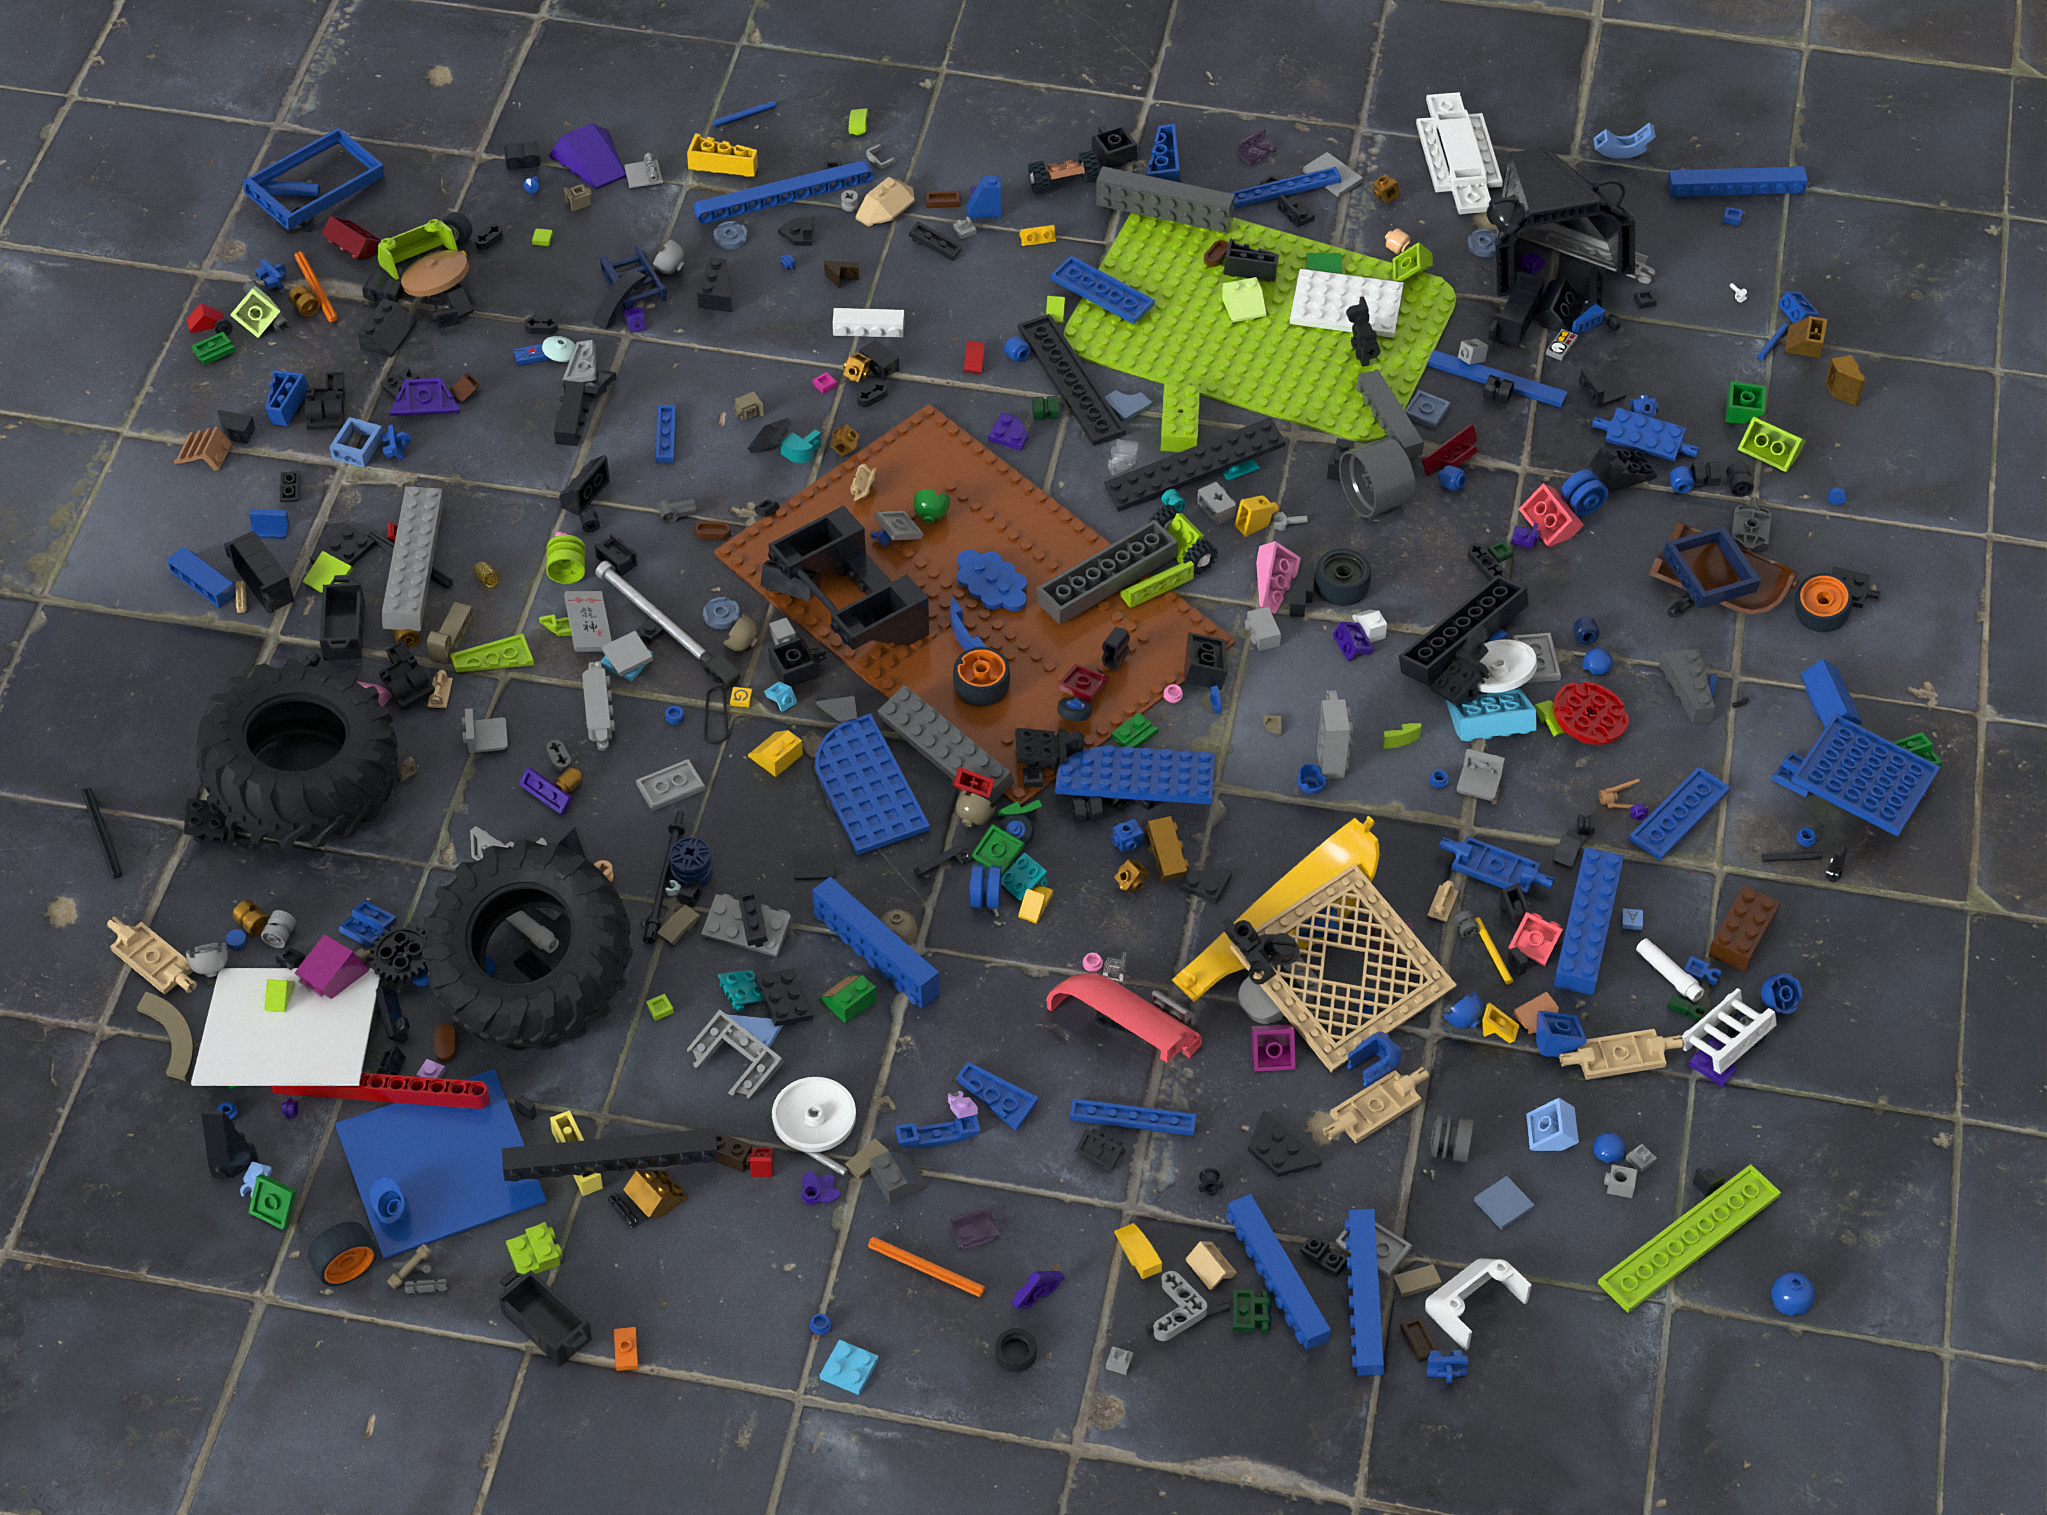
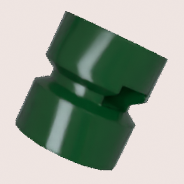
[1032,396,1059,420]

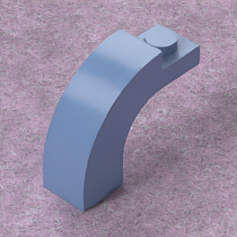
[1593,122,1656,159]

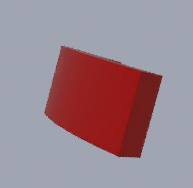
[963,340,985,374]

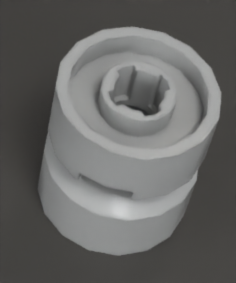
[261,910,296,948]

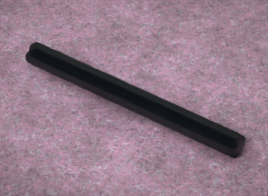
[367,530,453,589]
[81,787,122,879]

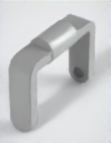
[866,144,896,169]

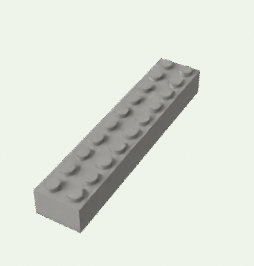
[382,486,443,631]

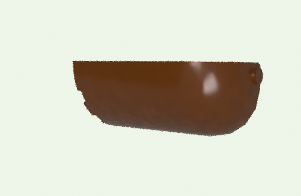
[1649,522,1799,615]

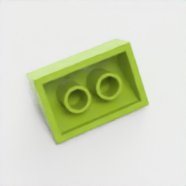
[1737,417,1806,472]

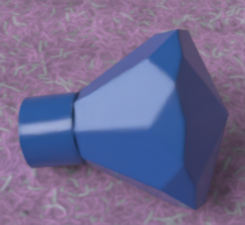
[524,176,539,193]
[870,529,891,546]

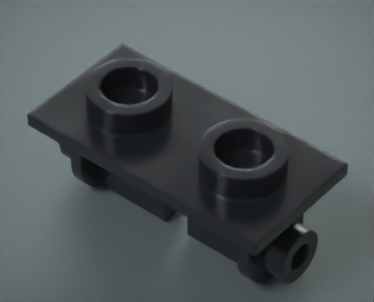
[376,1045,406,1075]

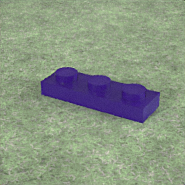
[519,768,573,814]

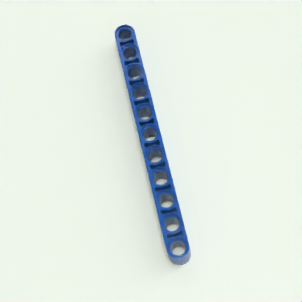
[693,160,875,223]

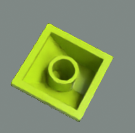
[1392,242,1433,282]

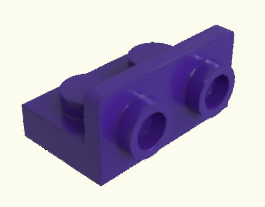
[1333,622,1374,661]

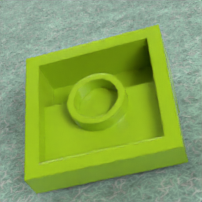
[506,1222,562,1279]

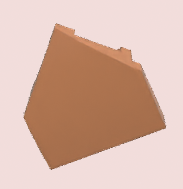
[1513,992,1559,1034]

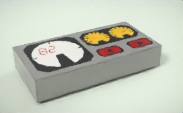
[1546,329,1578,361]

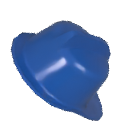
[369,1177,409,1224]

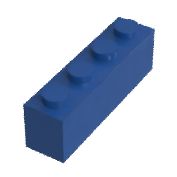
[166,547,236,608]

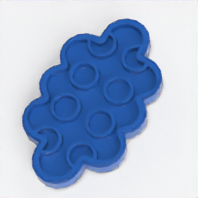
[957,550,1027,611]

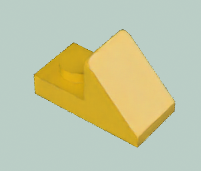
[1019,884,1053,924]
[1483,1003,1519,1044]

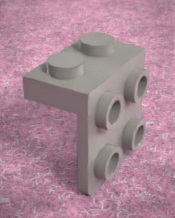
[462,708,508,753]
[1457,749,1505,801]

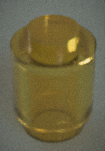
[474,561,500,588]

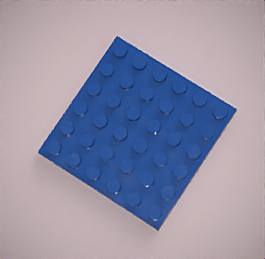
[1790,714,1940,837]

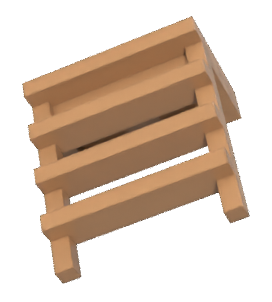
[174,427,232,471]

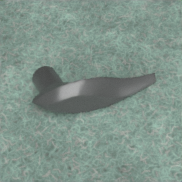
[393,1260,434,1273]

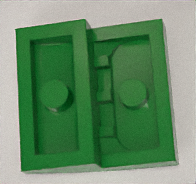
[1892,732,1942,768]
[996,799,1042,817]

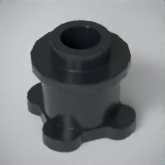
[1198,1168,1224,1196]

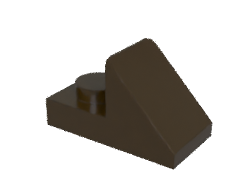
[824,260,860,288]

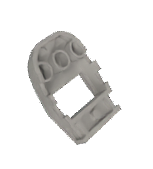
[1238,954,1326,1024]

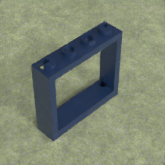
[1662,526,1761,609]

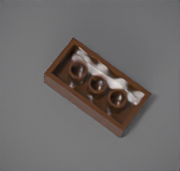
[1708,885,1781,972]

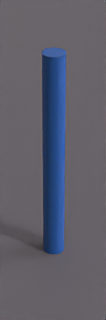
[712,101,776,127]

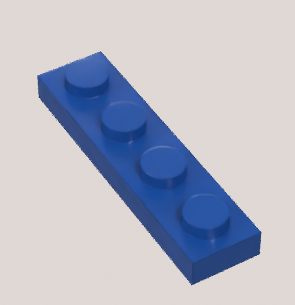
[656,405,676,463]

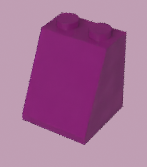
[295,934,369,999]

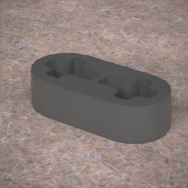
[546,740,572,773]

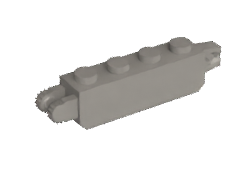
[582,662,615,751]

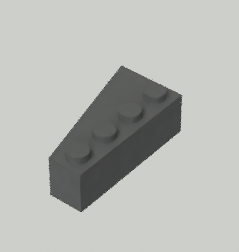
[1658,649,1715,723]

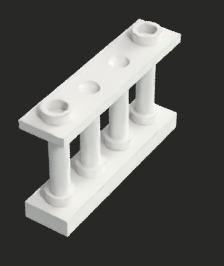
[1682,988,1776,1074]

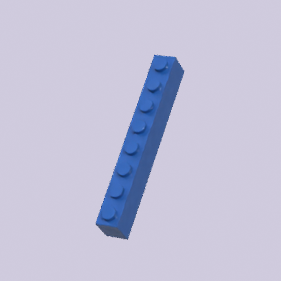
[1667,166,1808,197]
[1226,1194,1331,1350]
[1345,1209,1384,1376]

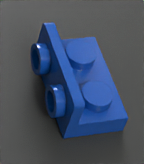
[1778,291,1820,324]

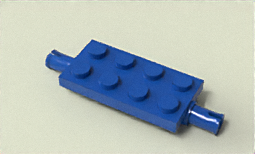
[1592,407,1700,462]
[1439,836,1555,897]

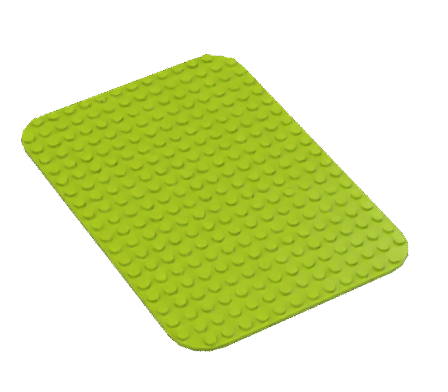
[1063,213,1457,443]

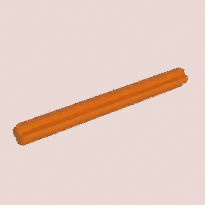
[294,251,338,323]
[868,1237,985,1297]

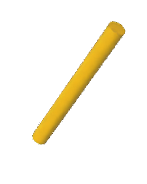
[1474,917,1513,985]

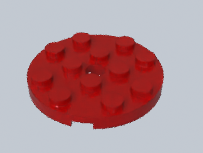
[1552,682,1629,745]

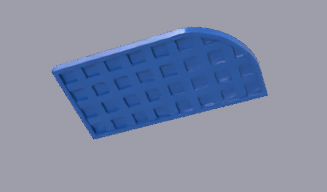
[815,713,930,855]
[1055,745,1215,804]

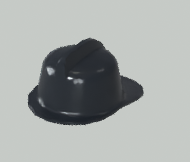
[1259,933,1300,965]

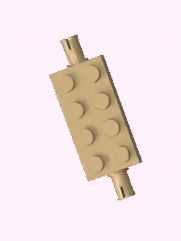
[107,917,197,995]
[1559,1029,1683,1080]
[1323,1067,1429,1143]

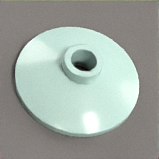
[542,336,576,362]

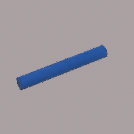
[1758,323,1789,360]

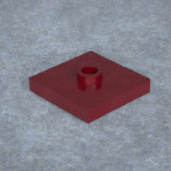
[1057,664,1109,702]

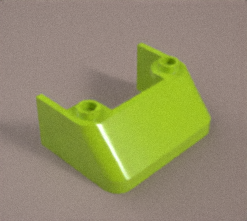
[378,219,458,280]

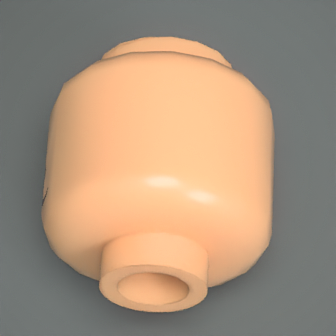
[1385,229,1411,254]

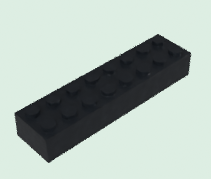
[1399,575,1529,687]

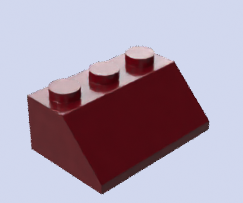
[322,216,381,260]

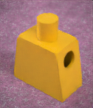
[1234,495,1279,537]

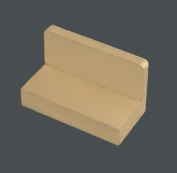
[1186,1241,1237,1290]

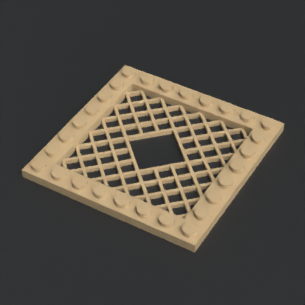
[1230,864,1457,1073]

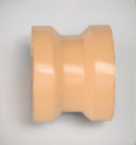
[594,860,614,882]

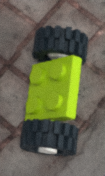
[1148,504,1218,574]

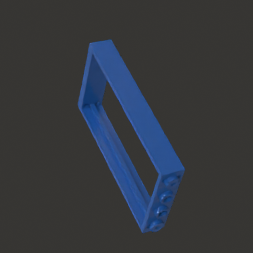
[243,128,384,230]

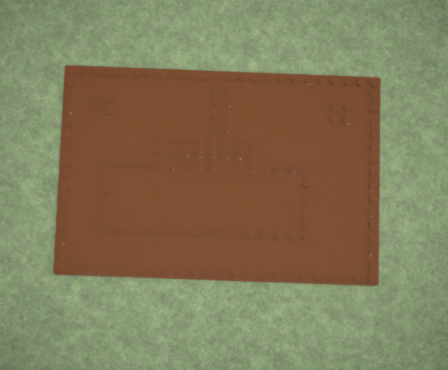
[714,404,1235,807]

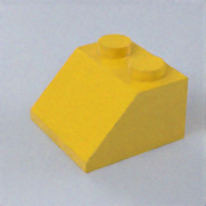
[748,730,803,777]

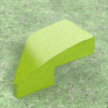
[539,614,571,636]

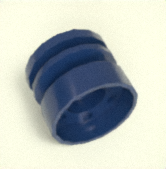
[669,837,713,888]

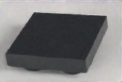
[747,418,791,453]

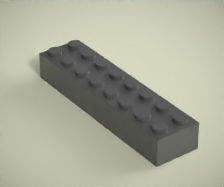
[1096,166,1235,233]
[1037,520,1178,625]
[878,685,1015,807]

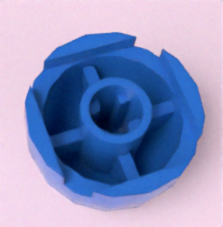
[1761,973,1802,1014]
[1443,990,1484,1029]
[1770,1272,1815,1316]

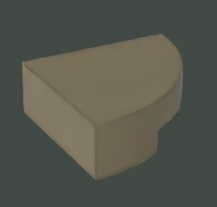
[1262,715,1282,735]
[397,756,417,782]

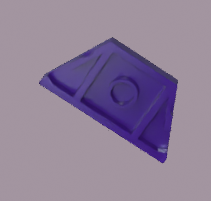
[390,378,460,416]

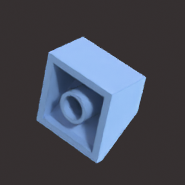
[1526,1098,1579,1151]

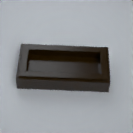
[1400,1316,1439,1363]

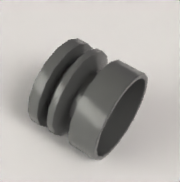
[1430,1113,1474,1163]

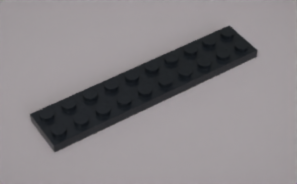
[1018,314,1126,446]
[1104,417,1286,512]

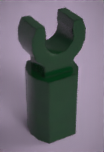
[1667,995,1705,1022]

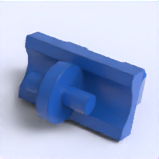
[255,259,286,290]
[381,424,411,460]
[1427,1350,1468,1384]

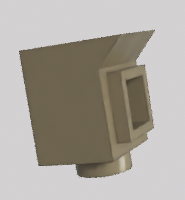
[564,184,592,211]
[734,391,764,421]

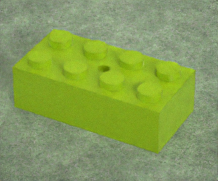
[1161,384,1200,452]

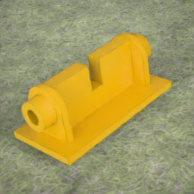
[1019,225,1056,246]

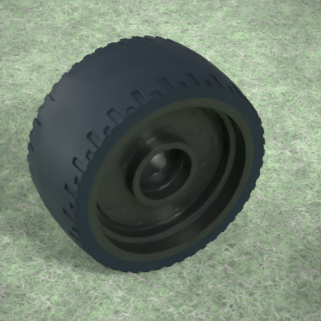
[1315,548,1371,606]

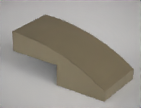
[657,905,701,946]

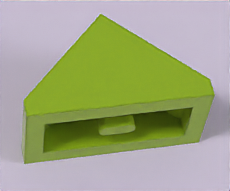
[1046,296,1066,324]
[264,979,295,1012]

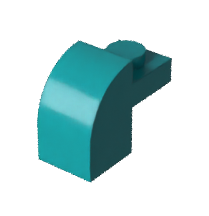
[780,429,821,463]

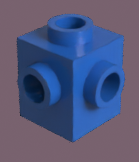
[1630,395,1658,417]
[1111,819,1143,853]

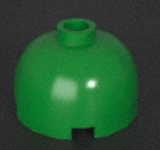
[913,490,950,523]

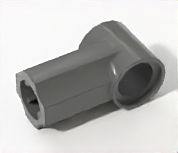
[658,498,697,524]

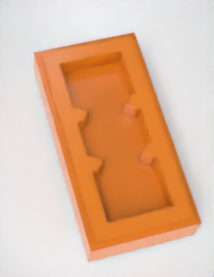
[614,1327,638,1371]

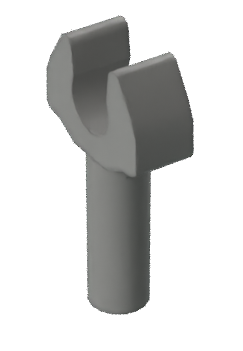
[1273,512,1308,531]

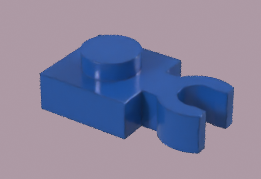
[1683,956,1721,986]

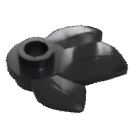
[1826,844,1847,883]

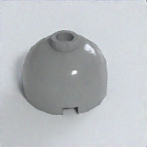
[652,239,685,275]
[185,943,228,977]

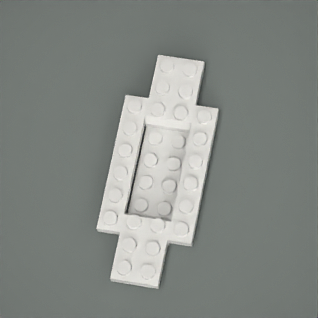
[1416,92,1503,214]

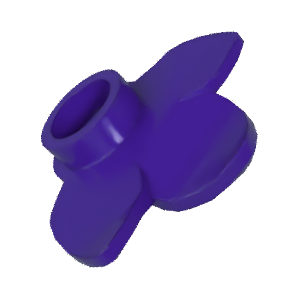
[801,1171,841,1205]

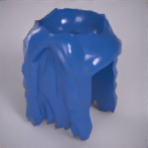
[1347,1031,1402,1088]

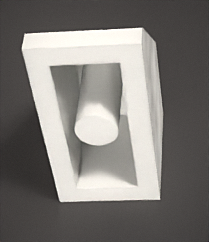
[1352,610,1387,643]

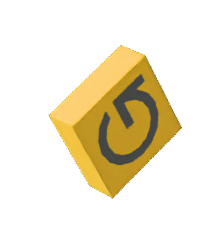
[730,687,752,708]

